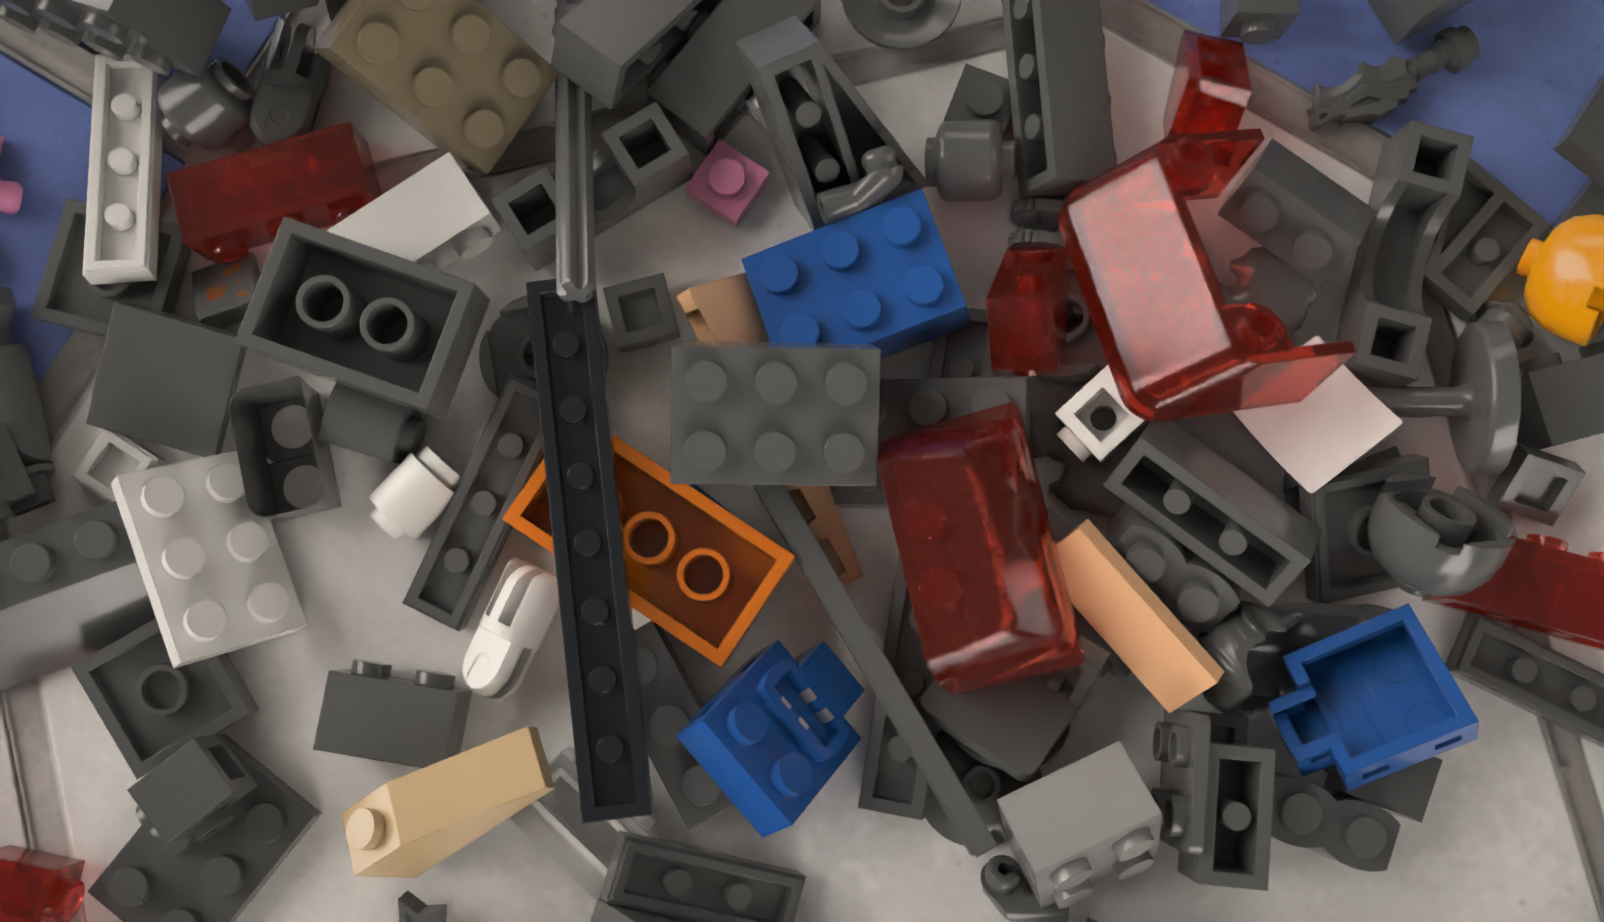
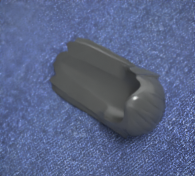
[1197,600,1393,717]

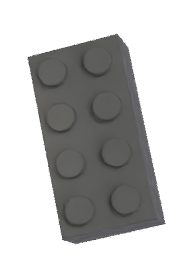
[0,0,232,76]

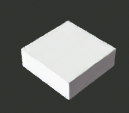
[70,429,168,503]

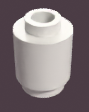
[369,445,462,540]

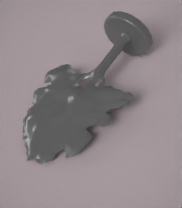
[1020,247,1521,517]

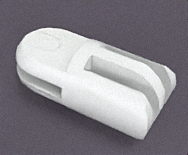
[462,557,559,699]

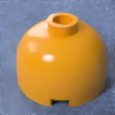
[1516,214,1604,347]

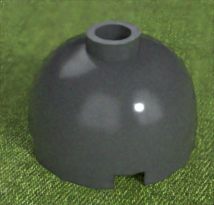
[1367,473,1516,597]

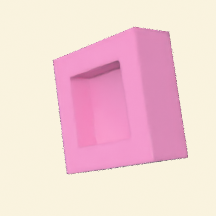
[684,139,770,228]

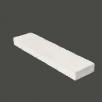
[82,54,165,285]

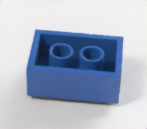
[741,188,972,359]

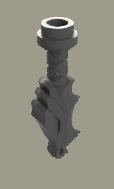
[1307,25,1480,131]

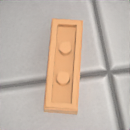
[1035,519,1225,714]

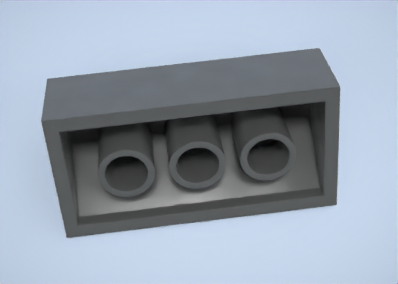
[0,501,156,693]

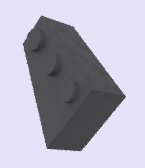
[736,15,930,231]

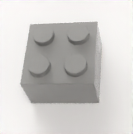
[997,741,1162,909]

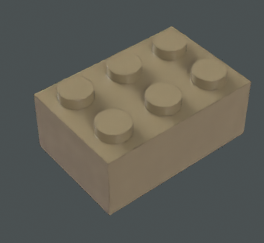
[312,0,558,174]

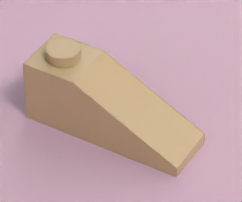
[341,726,555,878]

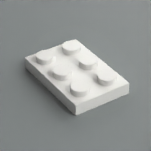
[110,451,307,669]

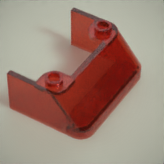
[1058,128,1357,422]

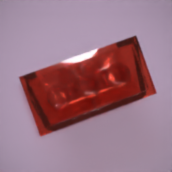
[877,401,1087,695]

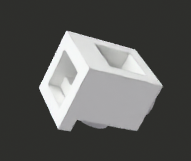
[1055,360,1159,464]

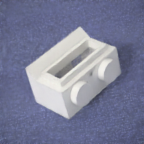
[509,747,662,903]

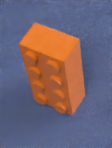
[502,435,795,667]

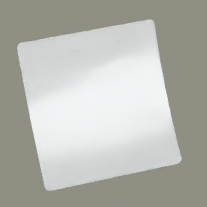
[1229,336,1402,493]

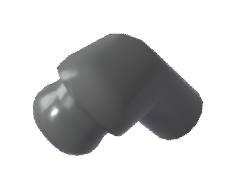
[817,145,903,224]
[980,855,1069,922]

